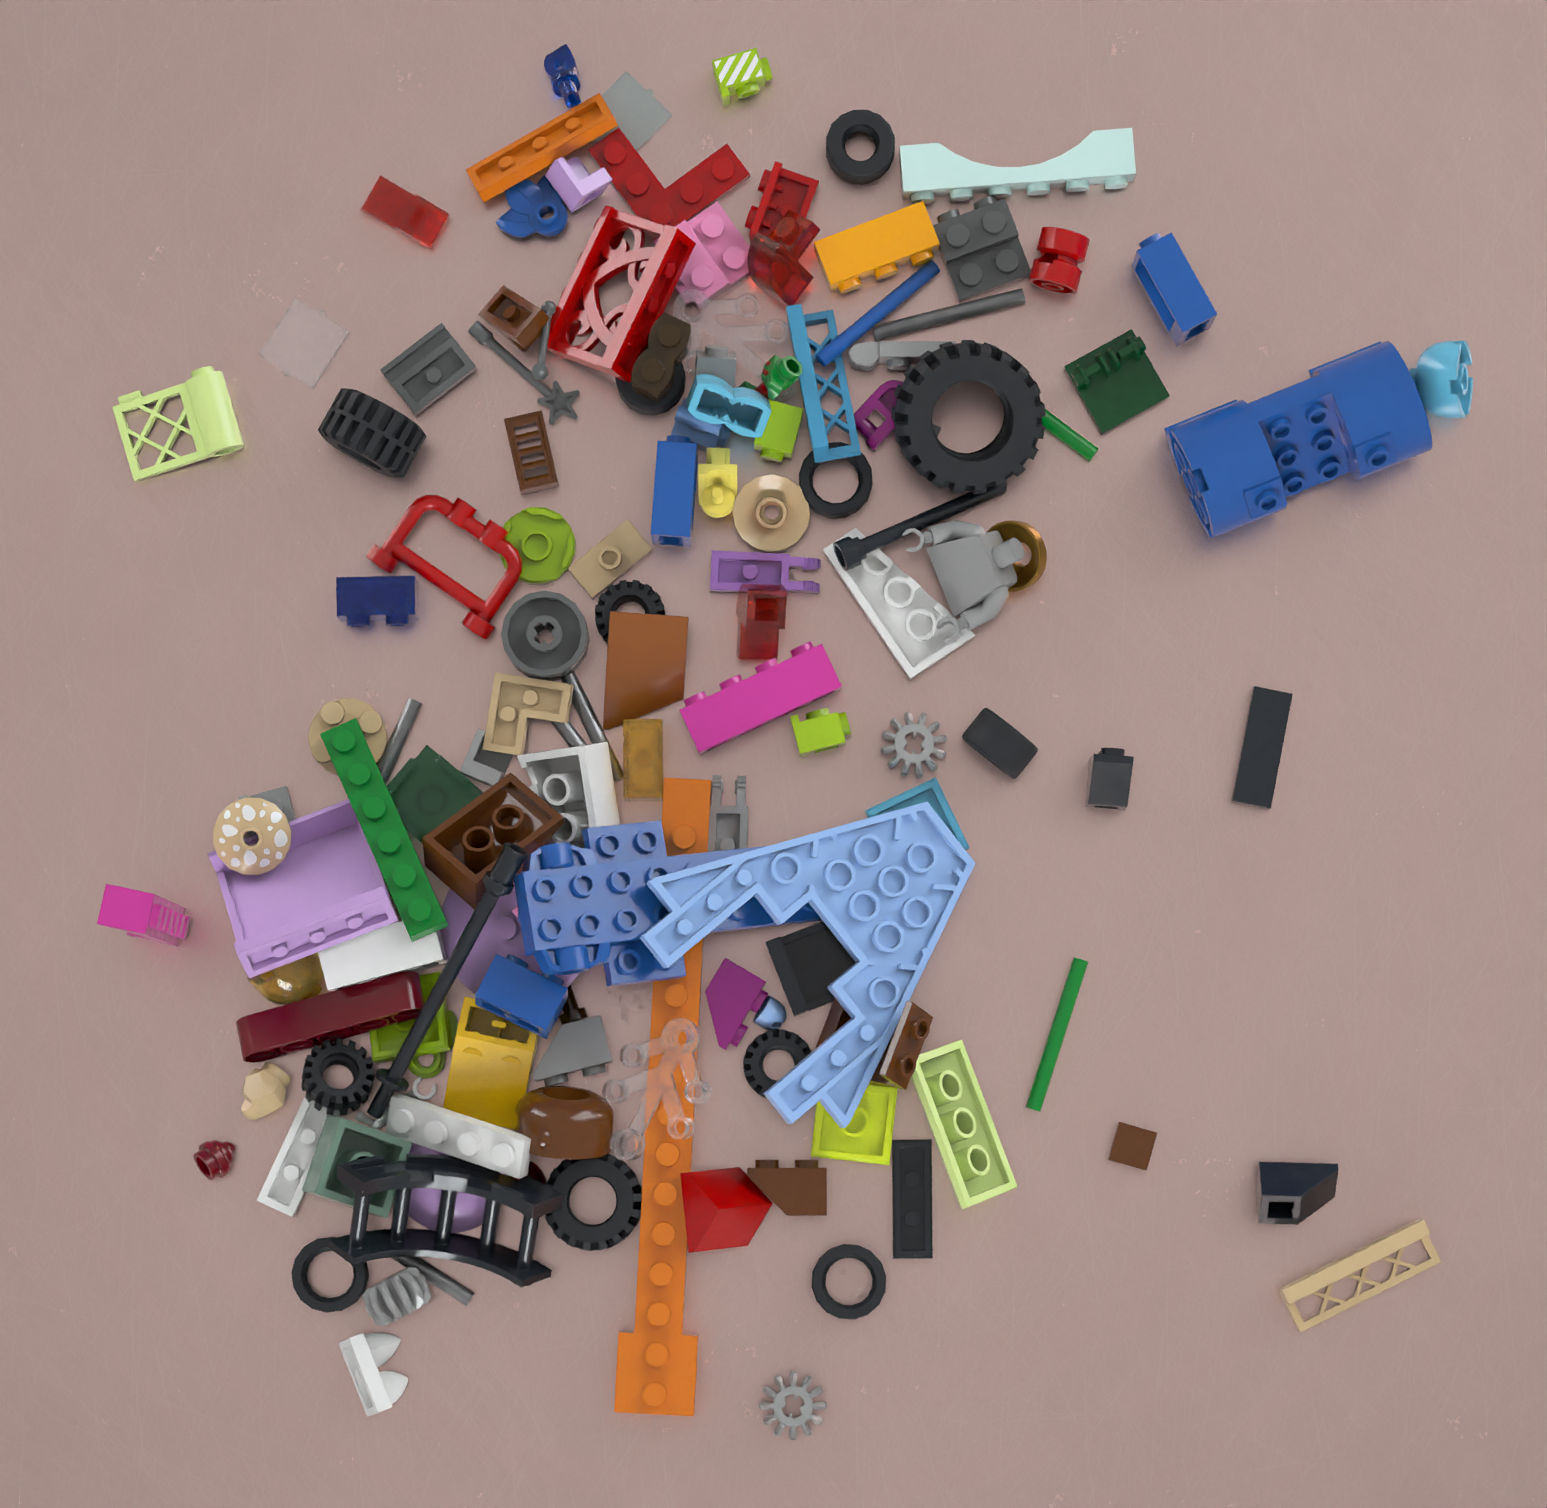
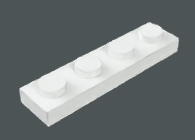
[386,1093,531,1179]

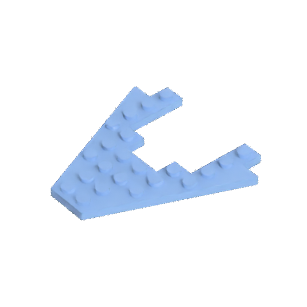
[639,802,976,1128]

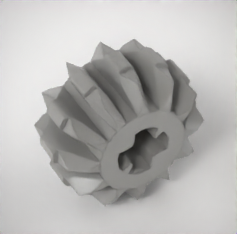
[881,712,947,778]
[362,1266,431,1326]
[759,1371,827,1440]

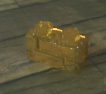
[623,719,664,802]

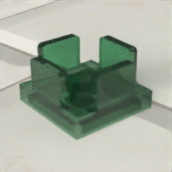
[387,745,483,844]

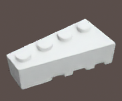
[517,742,620,848]

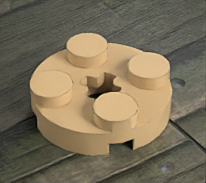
[308,698,388,776]

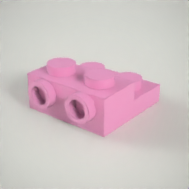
[653,201,762,310]

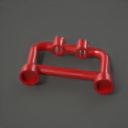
[366,495,522,640]

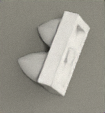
[338,1333,408,1417]

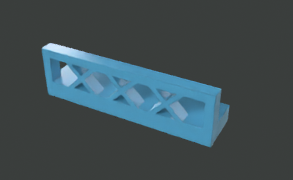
[786,304,861,463]

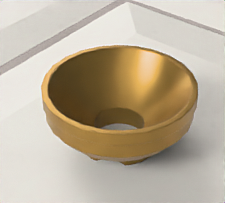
[987,520,1047,592]

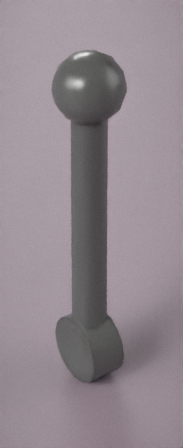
[532,300,556,380]

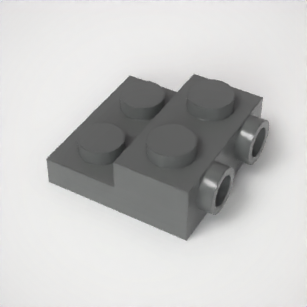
[933,196,1031,303]

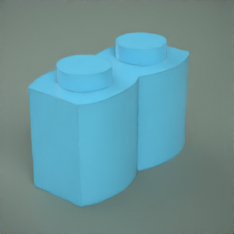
[686,374,771,438]

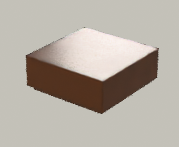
[1108,1122,1157,1171]

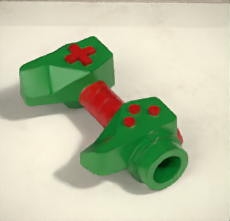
[738,355,803,400]

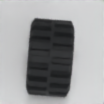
[318,388,426,478]
[545,1154,642,1251]

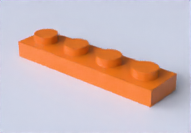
[466,93,618,202]

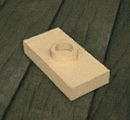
[568,519,653,599]

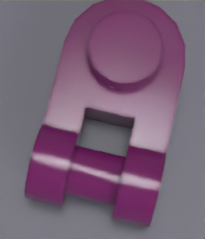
[846,380,903,450]

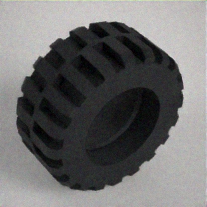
[891,340,1046,494]

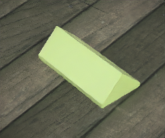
[911,1040,1017,1209]

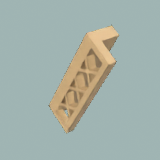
[1278,1219,1441,1333]

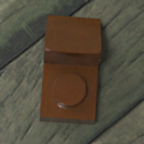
[478,285,550,352]

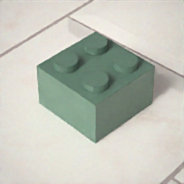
[302,1116,413,1218]

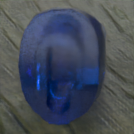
[544,44,581,108]

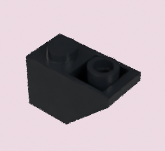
[1086,748,1134,810]
[1256,1162,1339,1225]

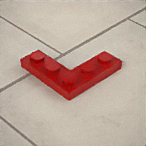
[588,127,750,241]

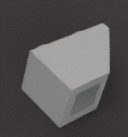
[533,1015,613,1087]

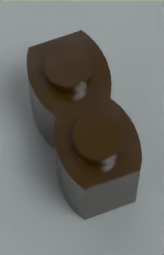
[631,313,692,402]

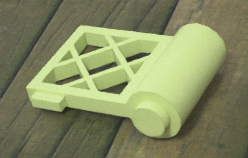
[112,366,244,481]

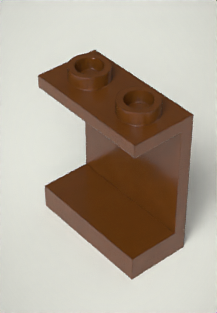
[815,998,933,1090]

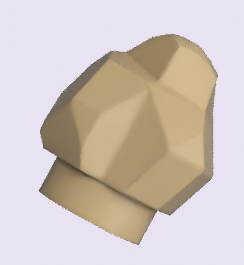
[241,1062,291,1120]

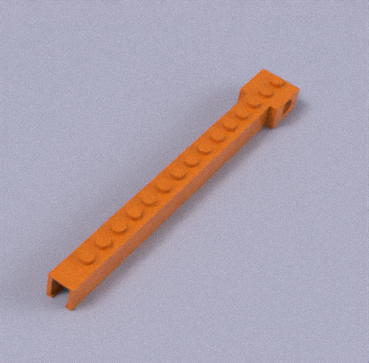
[614,777,712,1417]

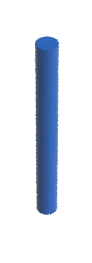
[815,260,940,367]

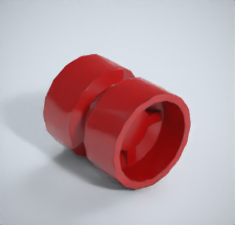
[1028,227,1090,294]

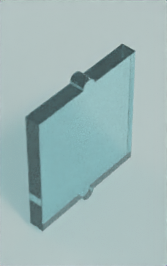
[598,71,672,151]

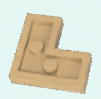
[482,672,574,756]

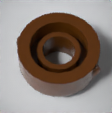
[514,1086,614,1160]

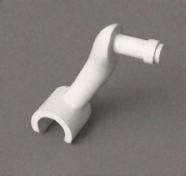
[355,1077,438,1130]

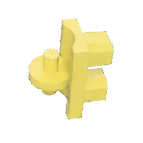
[698,448,738,518]

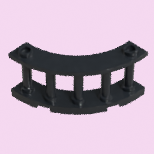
[328,1154,563,1288]

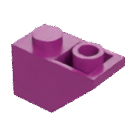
[705,958,769,1050]

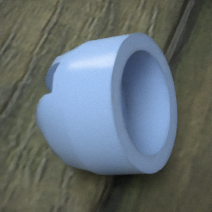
[753,995,787,1030]

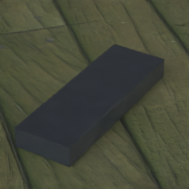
[1231,686,1293,809]
[892,1139,933,1259]

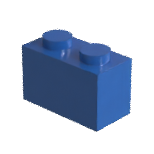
[475,954,568,1039]

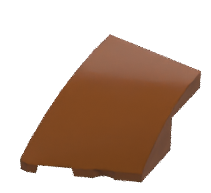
[603,611,689,730]

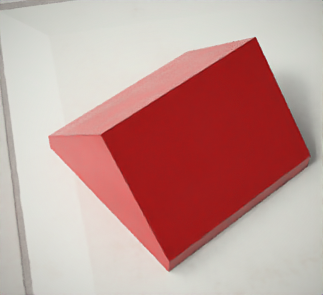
[680,1167,773,1253]

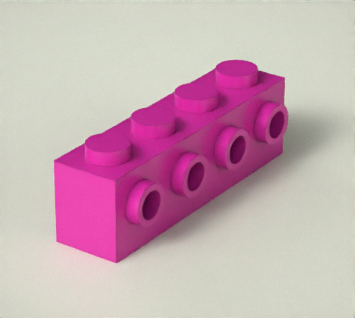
[679,641,842,755]

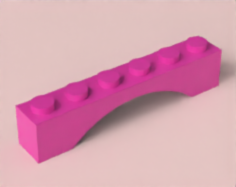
[97,884,190,947]

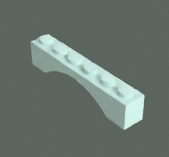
[899,128,1136,204]

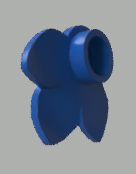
[496,175,568,238]

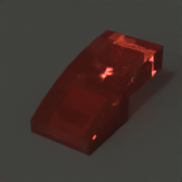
[360,175,449,248]

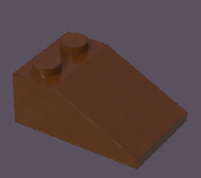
[422,773,564,910]

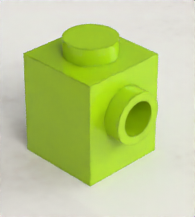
[754,399,804,463]

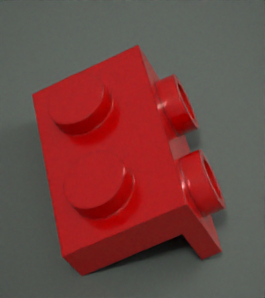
[745,161,819,256]

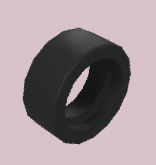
[799,442,873,519]
[291,1237,369,1313]
[812,1244,886,1319]

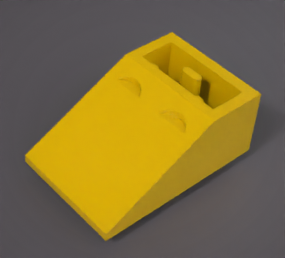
[443,996,540,1129]

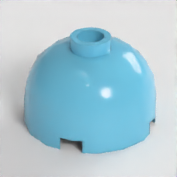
[1409,341,1473,418]

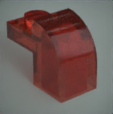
[747,210,820,306]
[736,584,787,660]

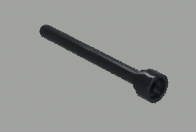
[833,485,1007,571]

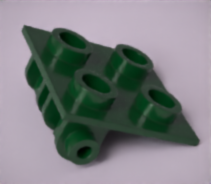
[1064,329,1170,434]

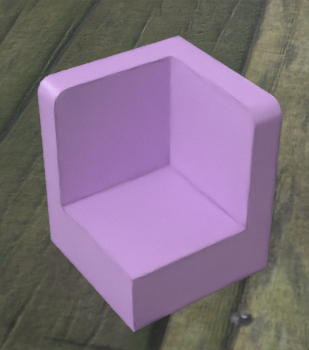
[545,157,613,213]

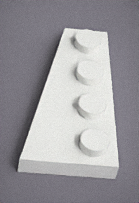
[823,528,975,680]

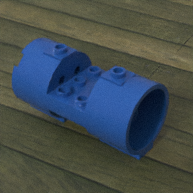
[1164,341,1432,537]

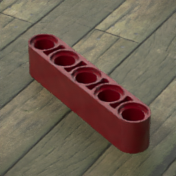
[236,971,425,1063]

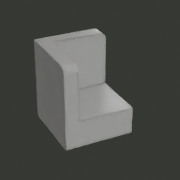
[460,729,513,787]

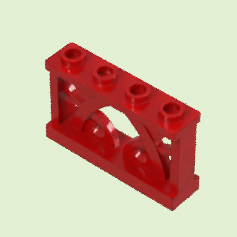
[547,205,696,383]

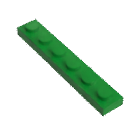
[320,718,449,942]

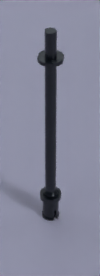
[367,842,528,1119]

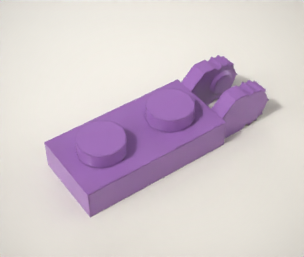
[710,550,821,594]

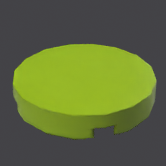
[499,507,576,585]

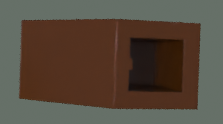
[747,1160,827,1216]

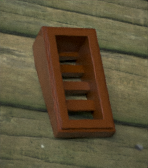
[504,410,559,495]

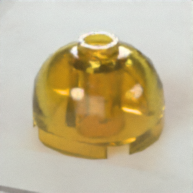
[247,952,324,1005]

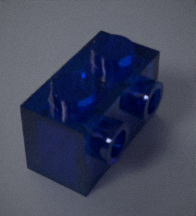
[336,576,419,627]

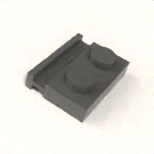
[380,323,477,416]

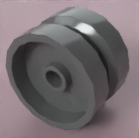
[501,590,590,681]

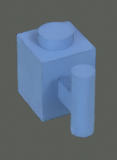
[671,398,732,453]

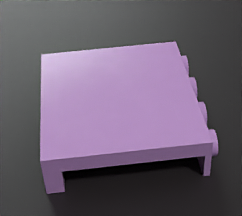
[207,799,398,978]

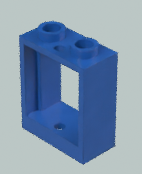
[1132,232,1217,347]
[650,435,699,548]

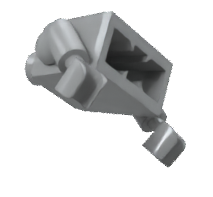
[902,520,1025,643]

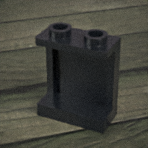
[765,921,856,1017]

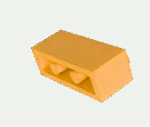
[814,201,940,294]

